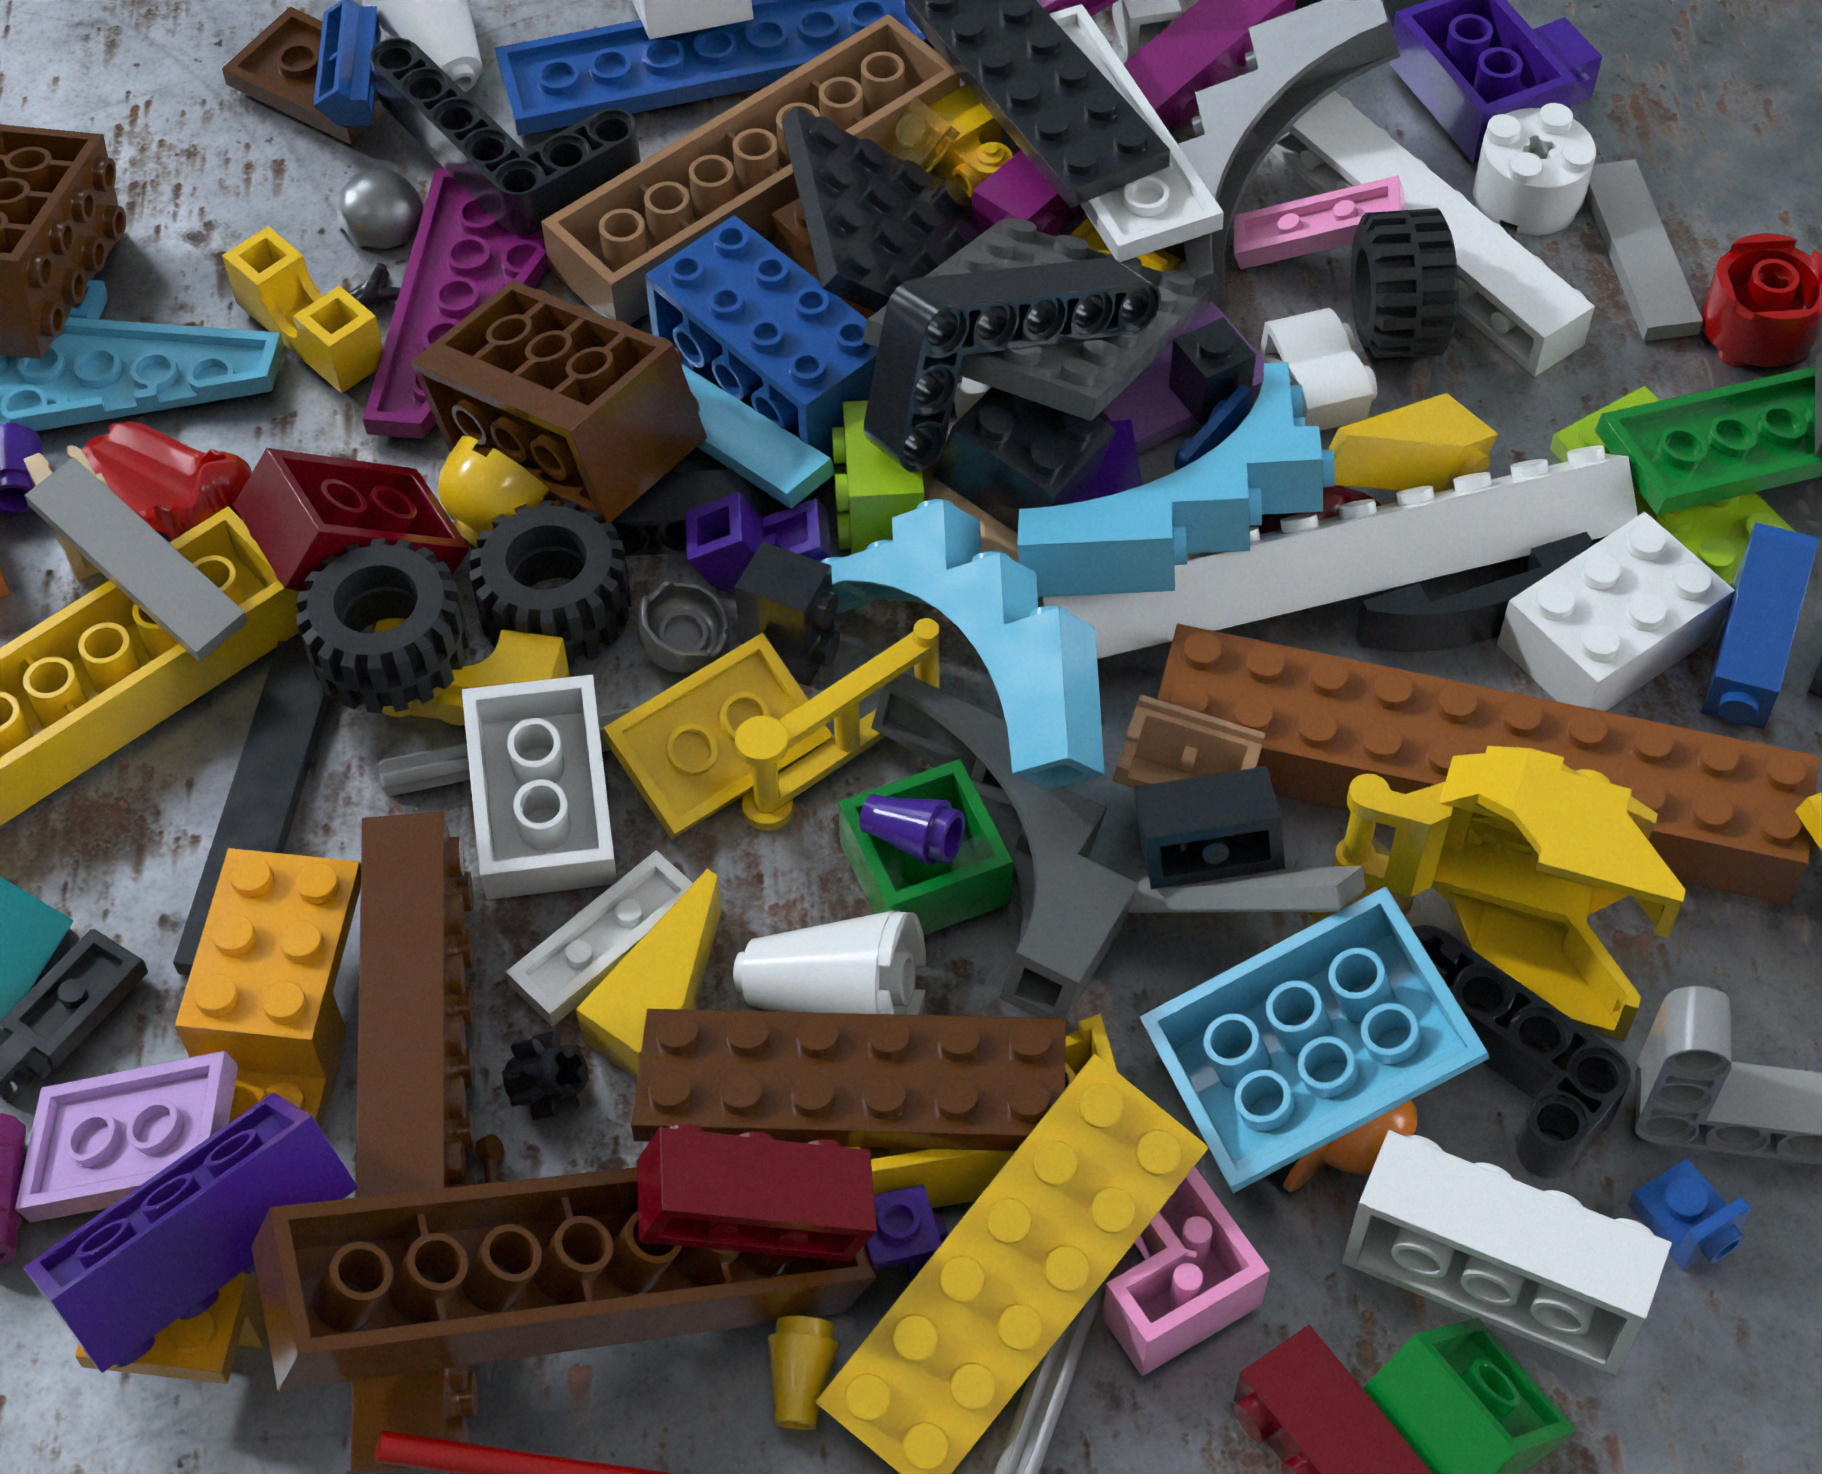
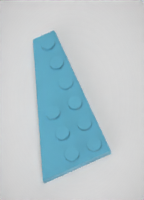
[0,317,285,432]

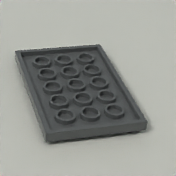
[863,218,1211,421]

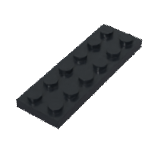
[905,0,1170,208]

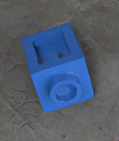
[1628,1158,1752,1270]

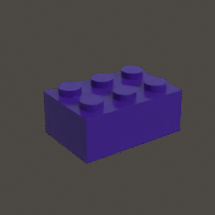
[1388,0,1577,163]

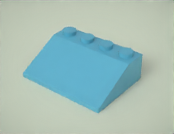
[1140,887,1489,1193]

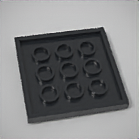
[781,107,980,313]

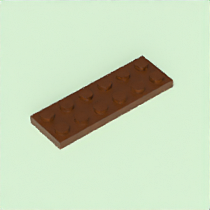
[631,1009,1066,1151]

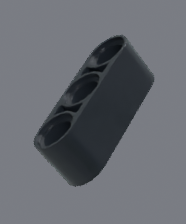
[611,469,770,556]

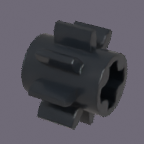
[502,1031,589,1121]

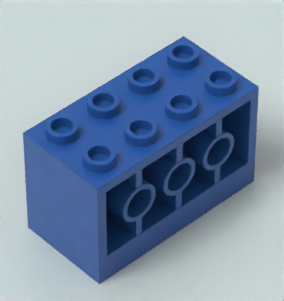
[645,215,878,500]

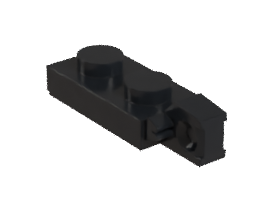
[0,929,148,1104]

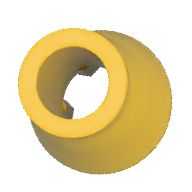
[768,1316,840,1430]

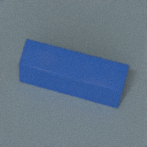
[313,0,381,126]

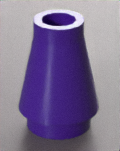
[859,794,965,866]

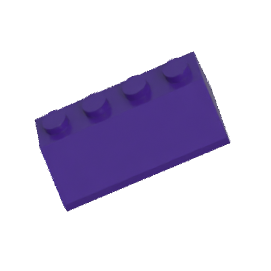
[23,1092,359,1373]

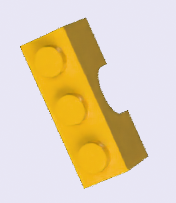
[222,226,383,394]
[373,618,570,726]

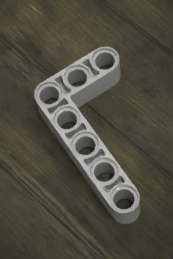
[1635,986,1822,1165]

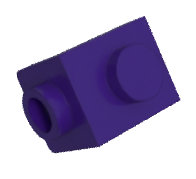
[866,1184,948,1284]

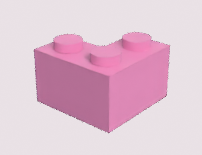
[1102,1166,1270,1376]

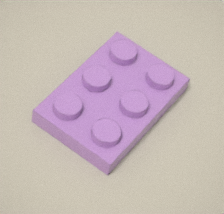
[15,1051,238,1223]

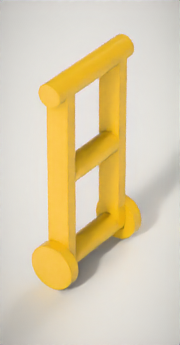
[735,618,939,831]

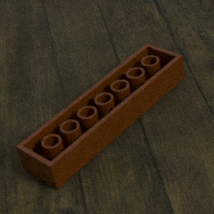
[251,1167,876,1392]

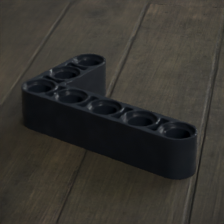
[370,38,641,235]
[864,258,1161,472]

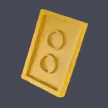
[601,632,833,840]

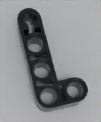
[1411,925,1631,1179]

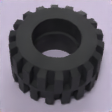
[1351,208,1458,359]
[469,500,631,666]
[296,539,469,713]

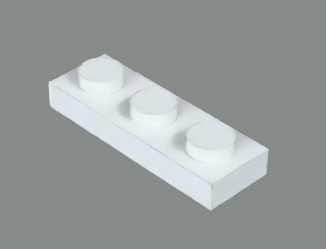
[506,850,693,1027]

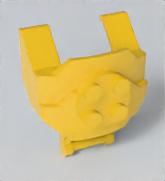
[1333,746,1686,1041]

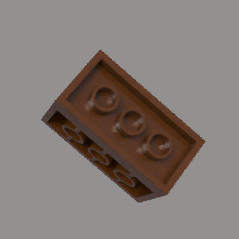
[0,124,126,359]
[411,280,707,523]

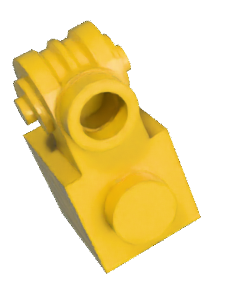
[915,84,1013,198]

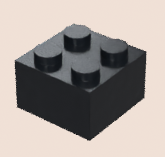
[932,387,1117,534]

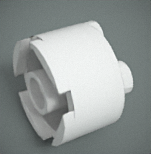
[1473,103,1596,236]

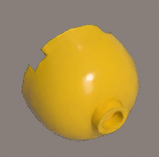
[437,436,561,550]

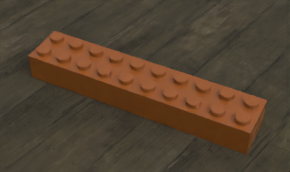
[1157,623,1820,905]

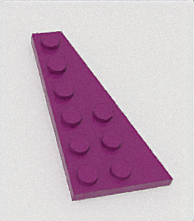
[363,168,549,439]

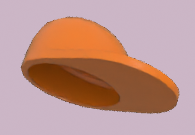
[1283,1099,1417,1192]

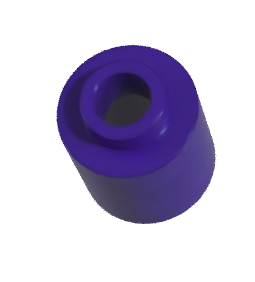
[0,423,42,514]

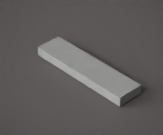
[1585,159,1703,341]
[25,456,248,663]
[1115,866,1366,913]

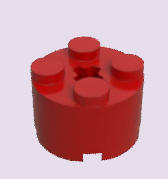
[1701,233,1822,367]

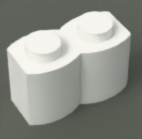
[1260,308,1377,431]

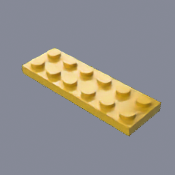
[815,1054,1209,1474]

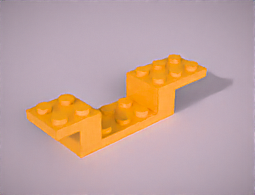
[75,848,361,1384]

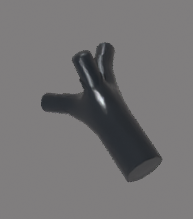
[348,263,401,308]

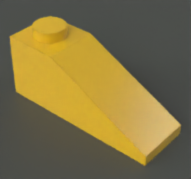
[1328,393,1499,493]
[576,869,722,1080]

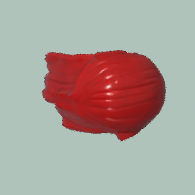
[81,421,252,541]

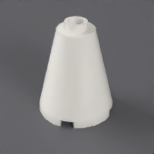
[360,0,483,92]
[733,910,926,1015]

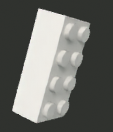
[1342,1130,1672,1376]

